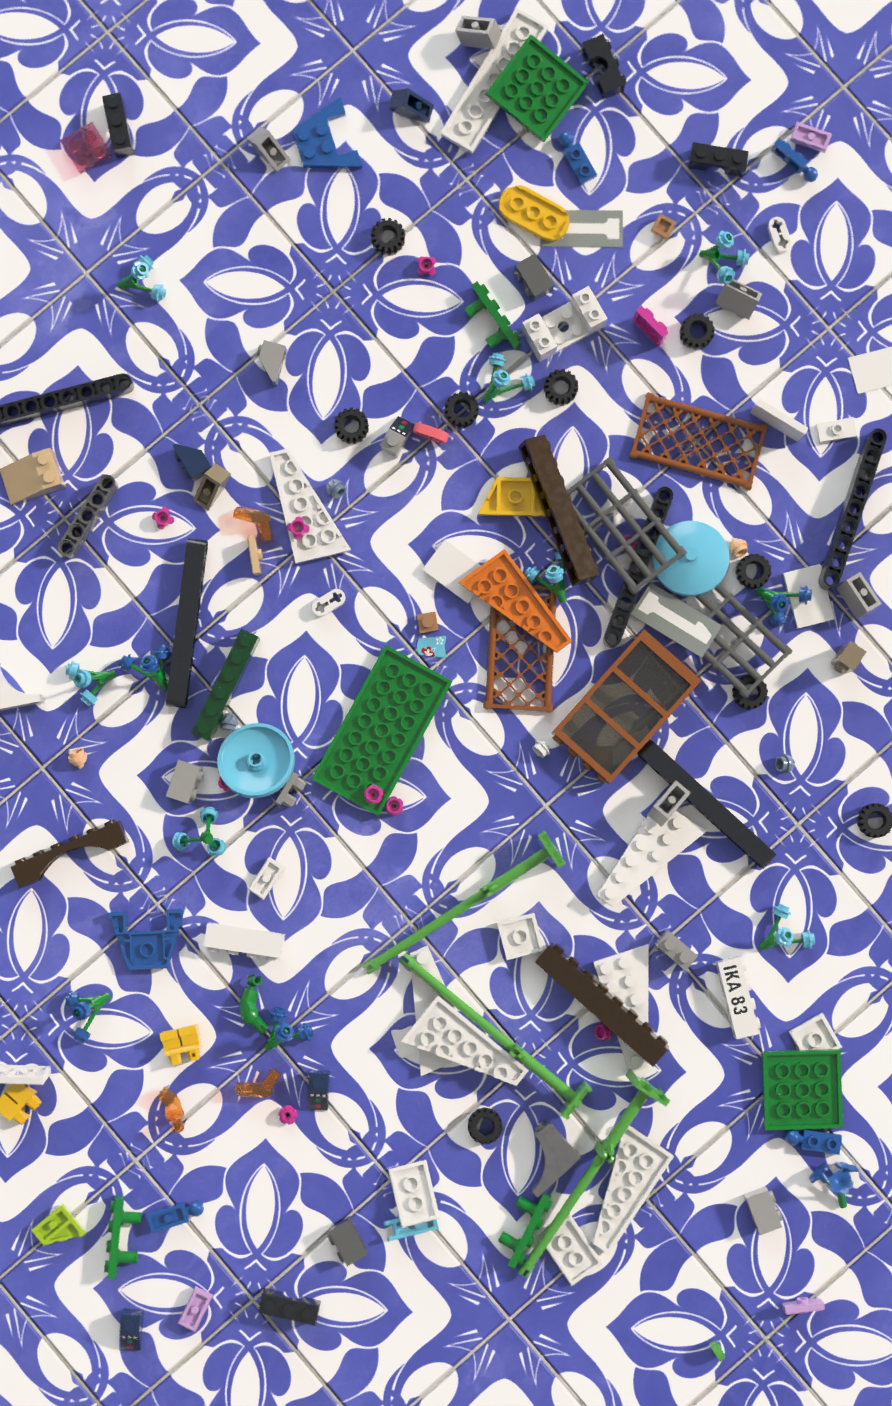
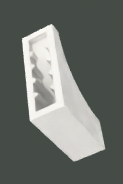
[0,668,45,711]

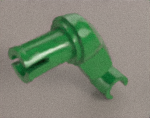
[240,975,269,1034]

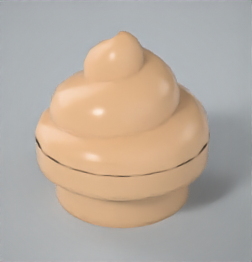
[729,538,748,558]
[68,748,87,769]

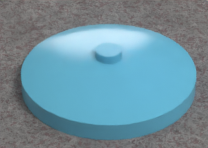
[652,521,729,597]
[217,723,295,798]

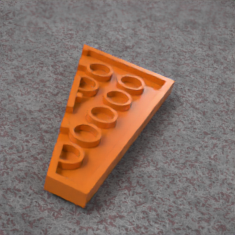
[458,549,572,653]

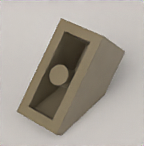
[193,463,231,511]

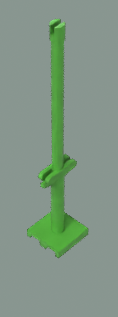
[362,831,566,975]
[399,953,592,1120]
[518,1069,671,1278]

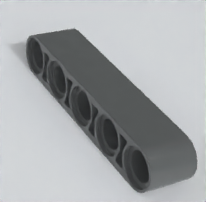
[57,474,118,559]

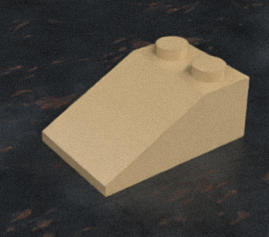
[0,448,66,505]

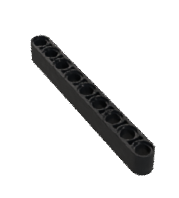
[0,373,134,428]
[818,428,887,590]
[603,486,673,648]
[166,538,208,708]
[637,739,776,869]

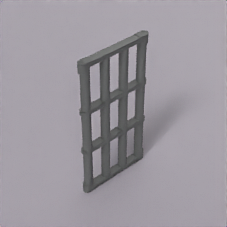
[567,457,687,595]
[671,584,793,699]

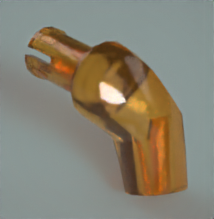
[233,507,274,542]
[235,1068,282,1098]
[157,1086,184,1133]

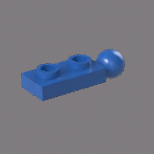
[559,132,598,186]
[771,138,818,182]
[785,1129,842,1155]
[146,1201,204,1233]

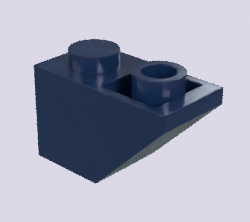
[172,444,212,481]

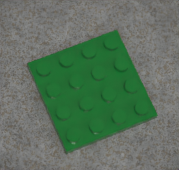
[485,34,589,143]
[762,1049,843,1130]

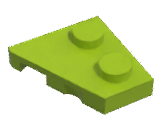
[31,1204,87,1246]

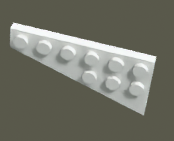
[269,449,351,564]
[596,799,706,907]
[593,944,649,1072]
[410,945,456,1076]
[401,996,529,1086]
[592,1126,674,1254]

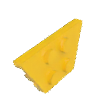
[479,477,545,517]

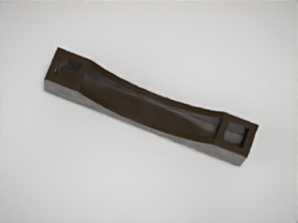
[10,819,129,888]

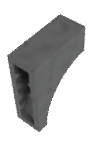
[531,1120,581,1198]

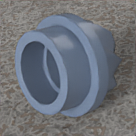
[326,479,346,499]
[219,712,238,731]
[775,754,795,773]

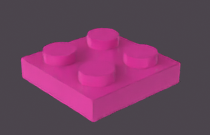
[632,305,668,347]

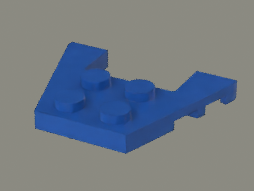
[292,97,362,169]
[108,909,185,970]

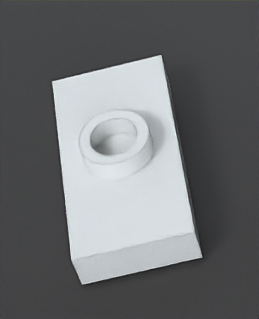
[816,417,857,443]
[248,857,286,900]

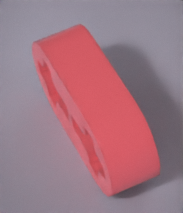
[412,422,449,444]

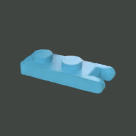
[383,1218,439,1242]

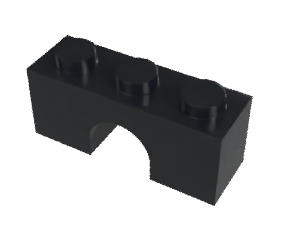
[581,34,627,100]
[102,92,135,158]
[687,142,749,177]
[258,1288,321,1326]

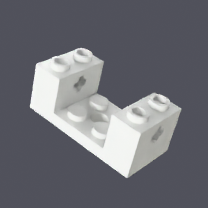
[521,286,608,363]

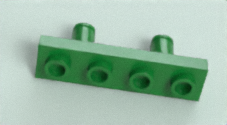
[464,281,521,350]
[498,1192,553,1269]
[104,1195,141,1279]

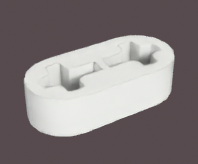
[767,217,792,254]
[312,589,346,617]

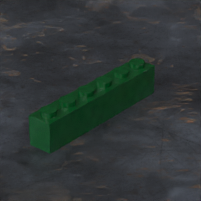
[191,629,260,742]

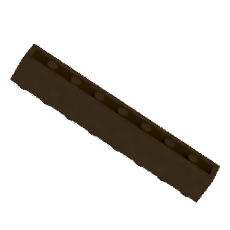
[518,434,599,586]
[535,943,670,1067]

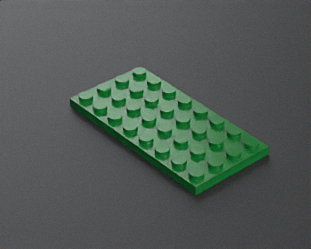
[311,645,453,816]

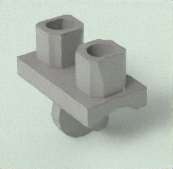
[275,772,306,807]

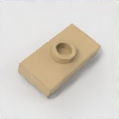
[247,535,263,576]

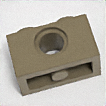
[830,641,867,674]

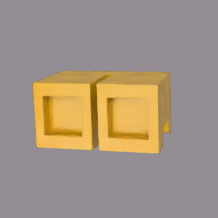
[159,1024,202,1066]
[0,1084,42,1125]

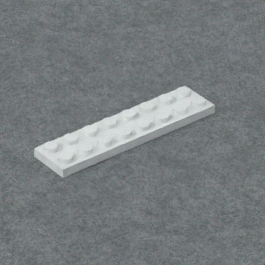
[440,7,549,154]

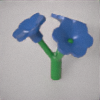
[809,1162,859,1208]

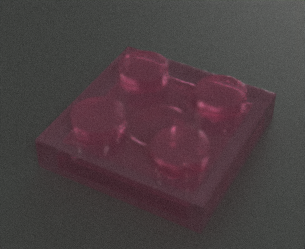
[60,122,113,174]

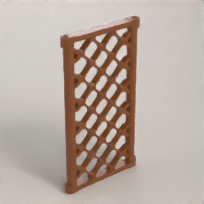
[629,392,768,491]
[483,585,557,713]

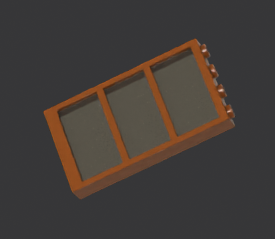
[551,629,702,784]

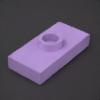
[790,122,832,153]
[178,1286,213,1332]
[782,1297,825,1315]

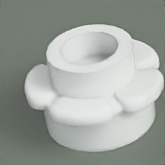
[532,740,550,758]

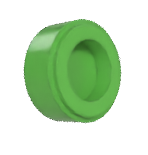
[709,1341,726,1361]

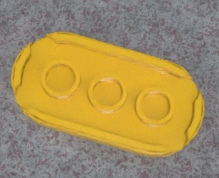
[499,185,569,242]

